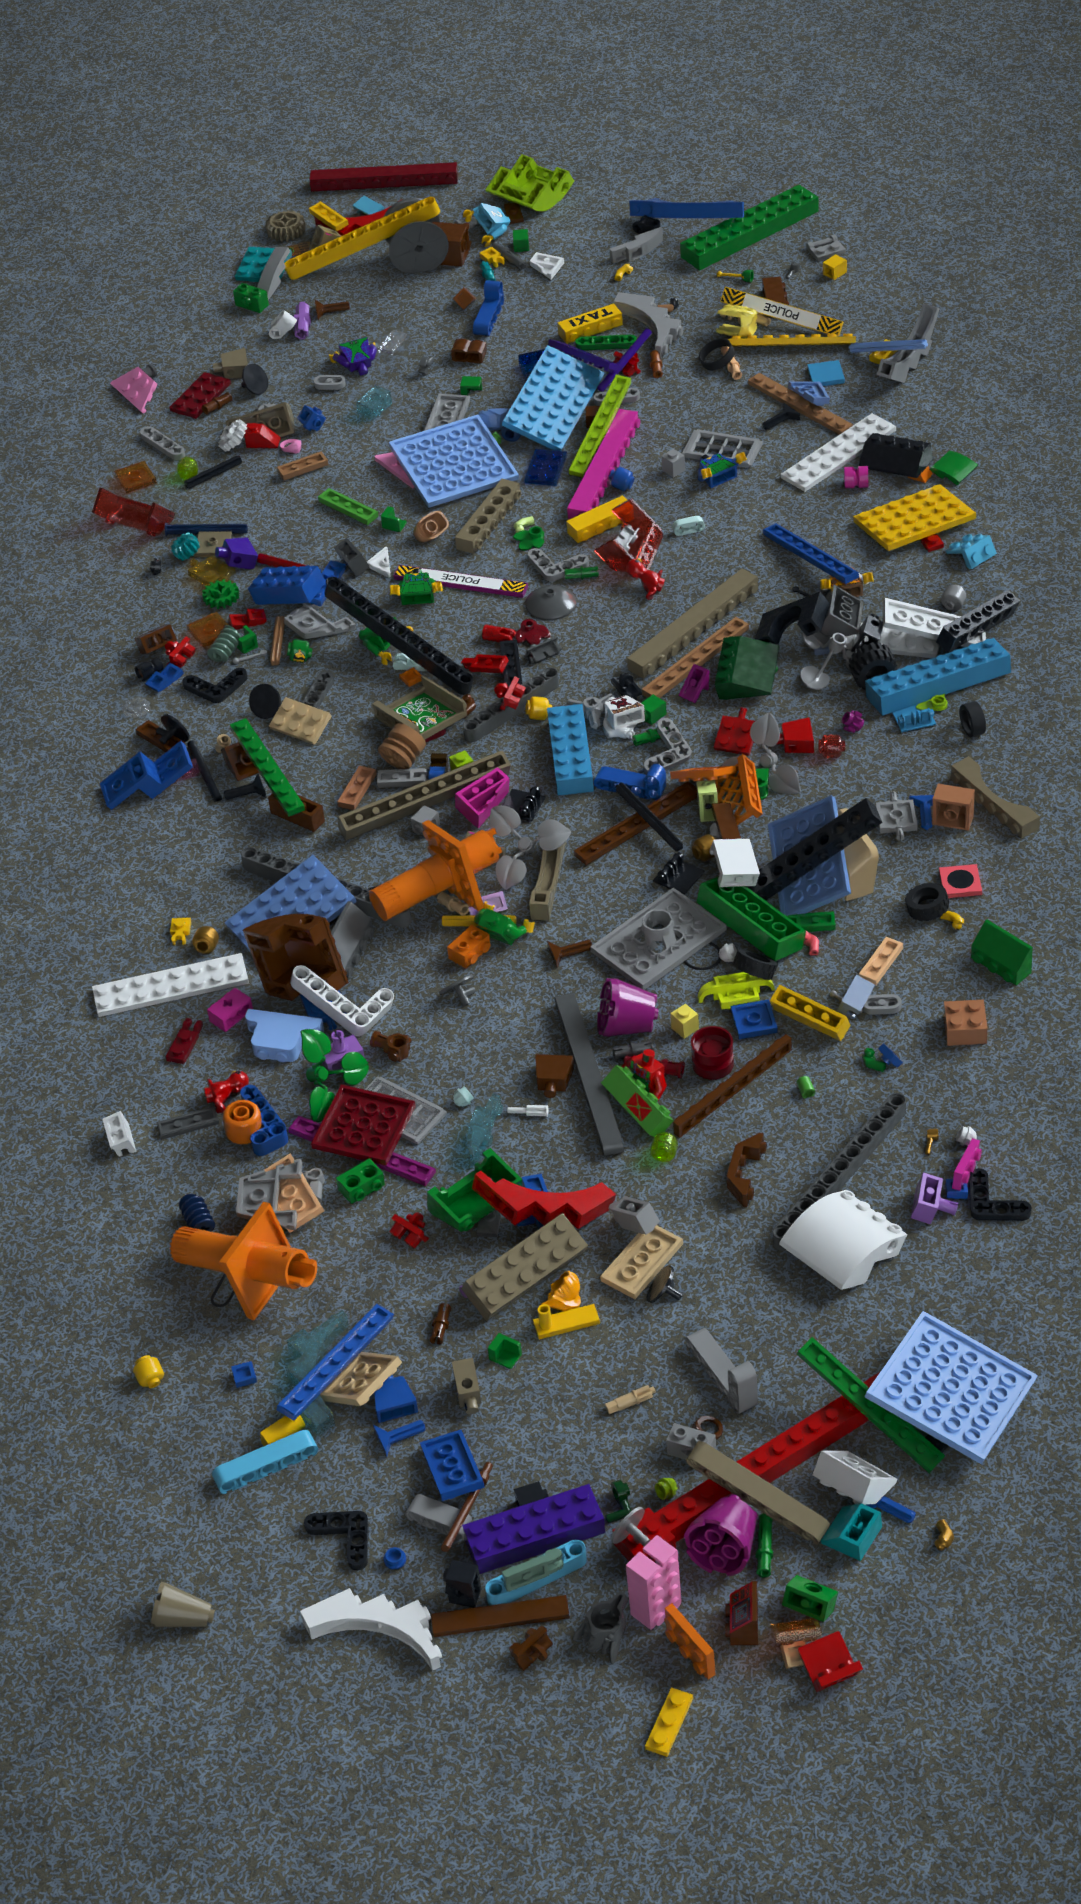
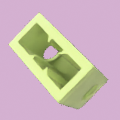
[696,780,718,822]

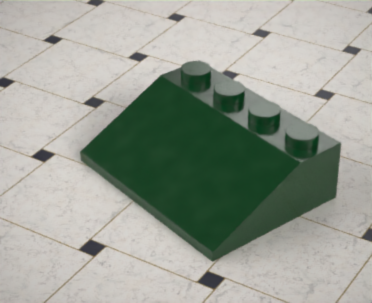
[714,636,780,700]

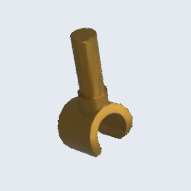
[925,1129,939,1155]

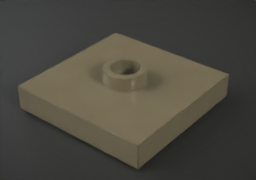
[194,532,232,557]

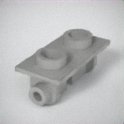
[611,525,640,559]

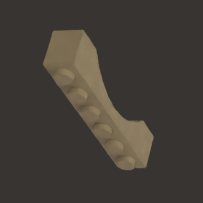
[951,756,1040,838]
[529,825,566,921]

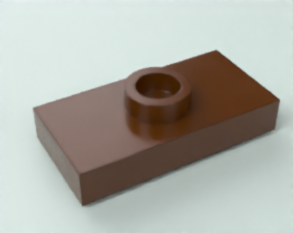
[504,203,524,224]

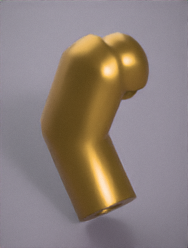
[934,1519,954,1551]

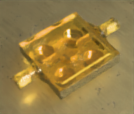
[188,556,236,586]

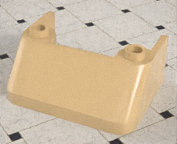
[837,808,879,901]

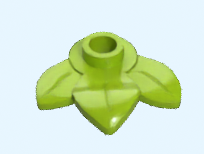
[916,694,948,711]

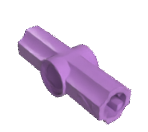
[294,302,311,339]

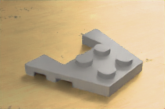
[284,601,356,640]
[236,1159,303,1230]

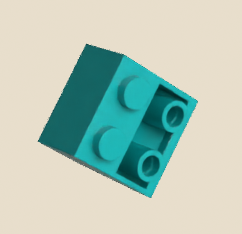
[821,1503,882,1561]

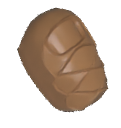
[413,511,449,543]

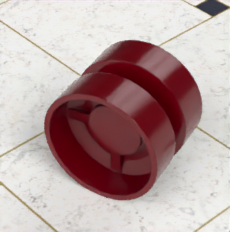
[691,1026,734,1080]

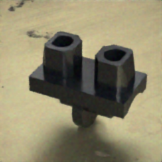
[611,673,642,701]

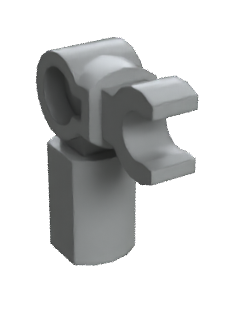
[303,1168,325,1204]

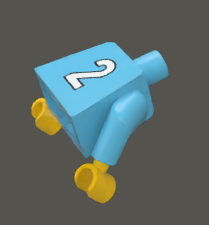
[463,203,510,247]

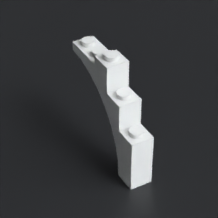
[300,1588,442,1671]

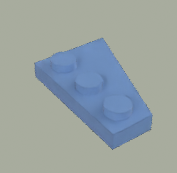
[788,381,830,406]

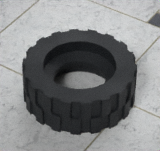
[905,882,949,921]
[732,949,778,980]

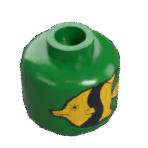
[287,639,313,663]

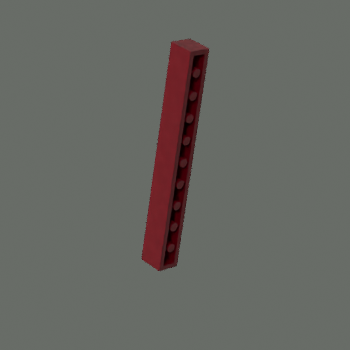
[309,162,458,192]

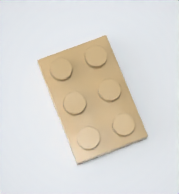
[269,697,332,745]

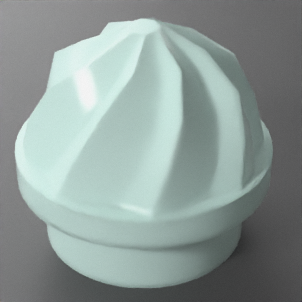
[453,1086,474,1107]

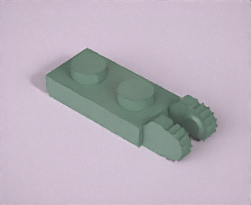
[502,1548,564,1592]

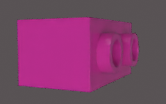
[207,988,253,1032]

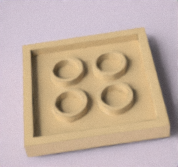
[320,1352,402,1406]

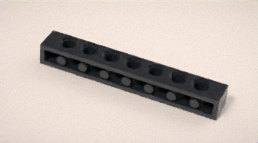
[746,798,882,901]

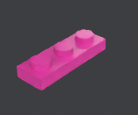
[952,1138,982,1191]

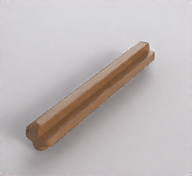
[270,616,285,666]

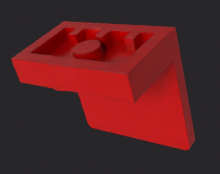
[798,1631,863,1692]

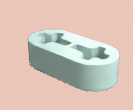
[672,516,705,536]

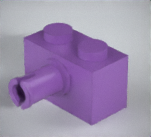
[322,1030,365,1076]
[911,1172,958,1224]

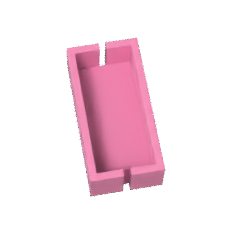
[626,1535,681,1630]

